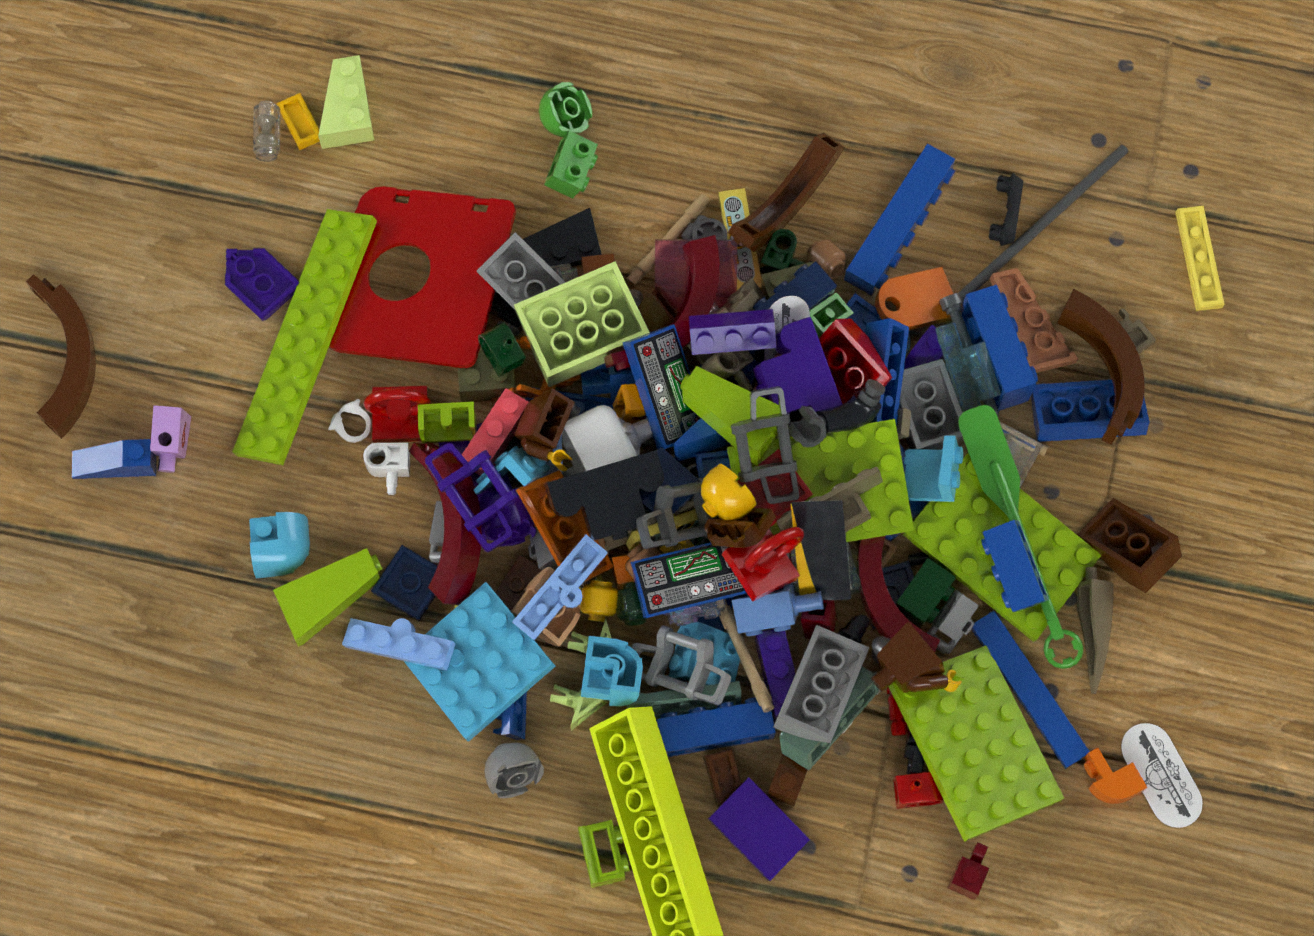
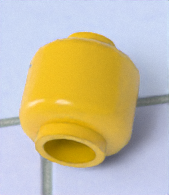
[580,580,618,622]

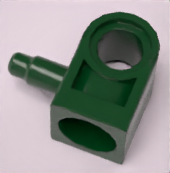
[760,229,806,274]
[478,323,526,377]

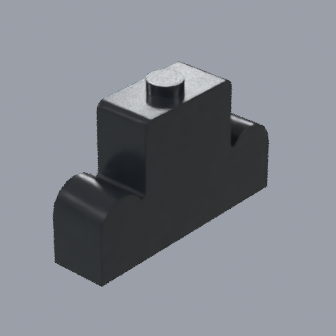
[544,450,664,541]

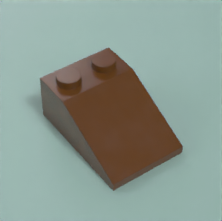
[1077,498,1182,594]

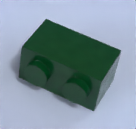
[896,558,956,629]

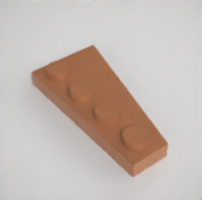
[990,268,1079,373]

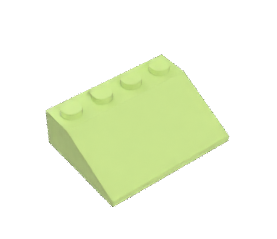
[514,261,650,387]

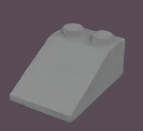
[899,359,966,450]

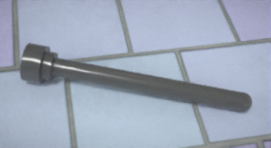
[939,293,999,417]

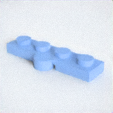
[512,534,608,641]
[342,618,455,671]

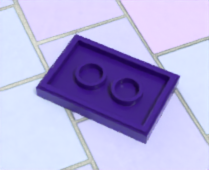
[707,777,810,881]

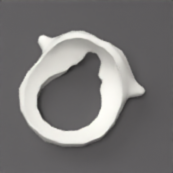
[328,399,372,443]

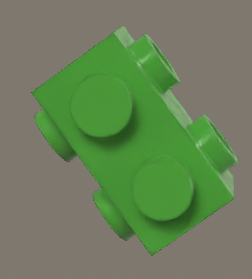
[544,131,598,199]

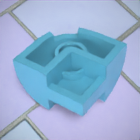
[249,512,310,578]
[581,636,643,706]

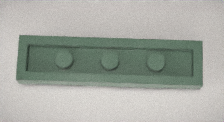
[627,681,742,718]

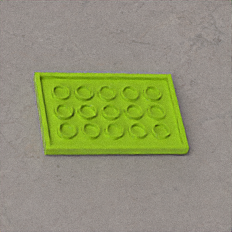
[727,419,914,552]
[902,452,1101,642]
[889,645,1064,842]

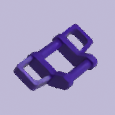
[425,443,518,552]

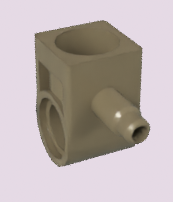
[701,350,754,391]

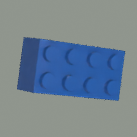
[961,285,1038,411]

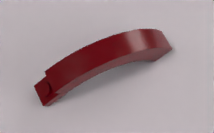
[604,235,720,371]
[409,442,482,605]
[857,536,940,652]

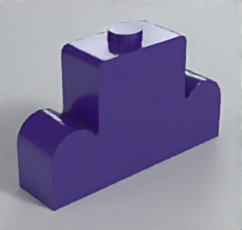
[753,317,842,420]

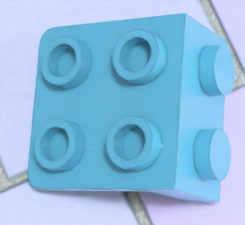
[904,436,963,502]
[473,446,551,495]
[668,622,740,685]

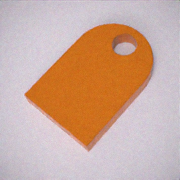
[875,267,962,330]

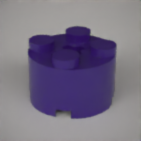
[479,488,536,547]

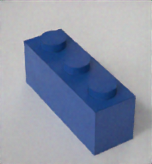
[981,520,1049,612]

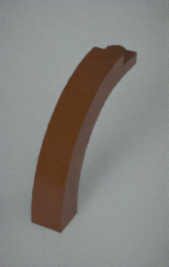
[728,133,845,252]
[26,274,96,439]
[1057,289,1145,445]

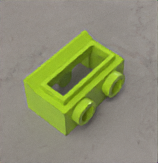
[418,401,477,443]
[578,820,630,888]

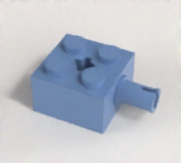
[732,582,824,636]

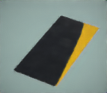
[791,500,851,600]

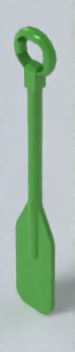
[958,405,1083,669]

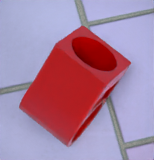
[893,772,944,809]

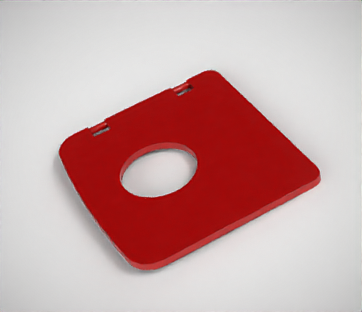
[329,186,516,368]

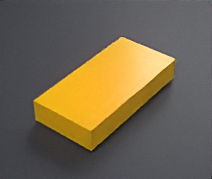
[276,93,320,151]

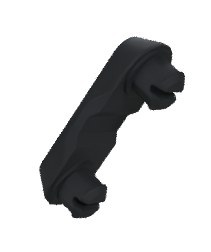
[988,173,1024,246]

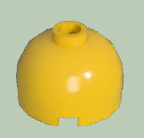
[701,464,757,520]

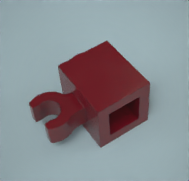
[801,600,837,639]
[947,842,989,900]

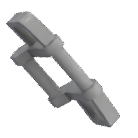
[631,625,731,705]

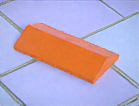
[516,470,614,585]

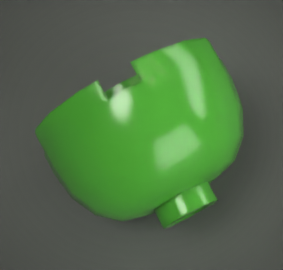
[538,82,593,137]

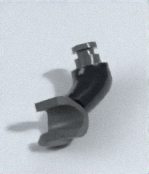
[788,379,885,448]

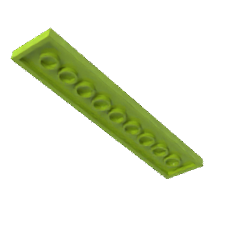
[232,209,377,465]

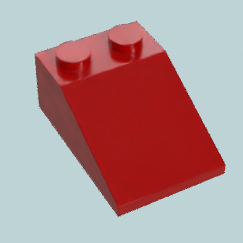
[819,318,893,404]

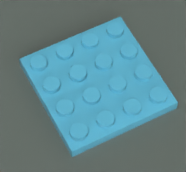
[404,582,556,741]

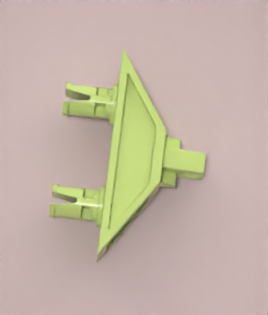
[550,619,611,731]

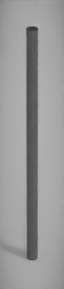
[959,145,1128,301]

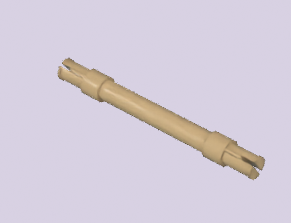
[626,194,710,286]
[715,599,774,713]

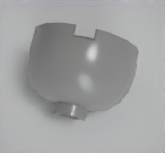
[484,743,544,798]

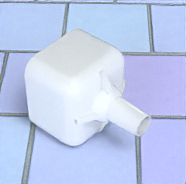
[562,405,653,477]

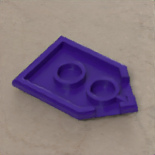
[225,248,299,321]

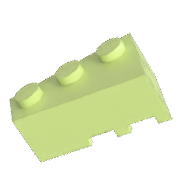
[318,55,374,149]

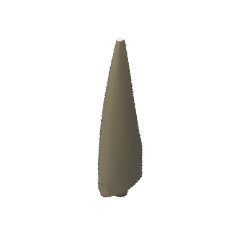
[1077,567,1114,694]

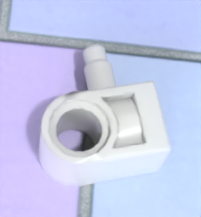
[363,442,410,495]

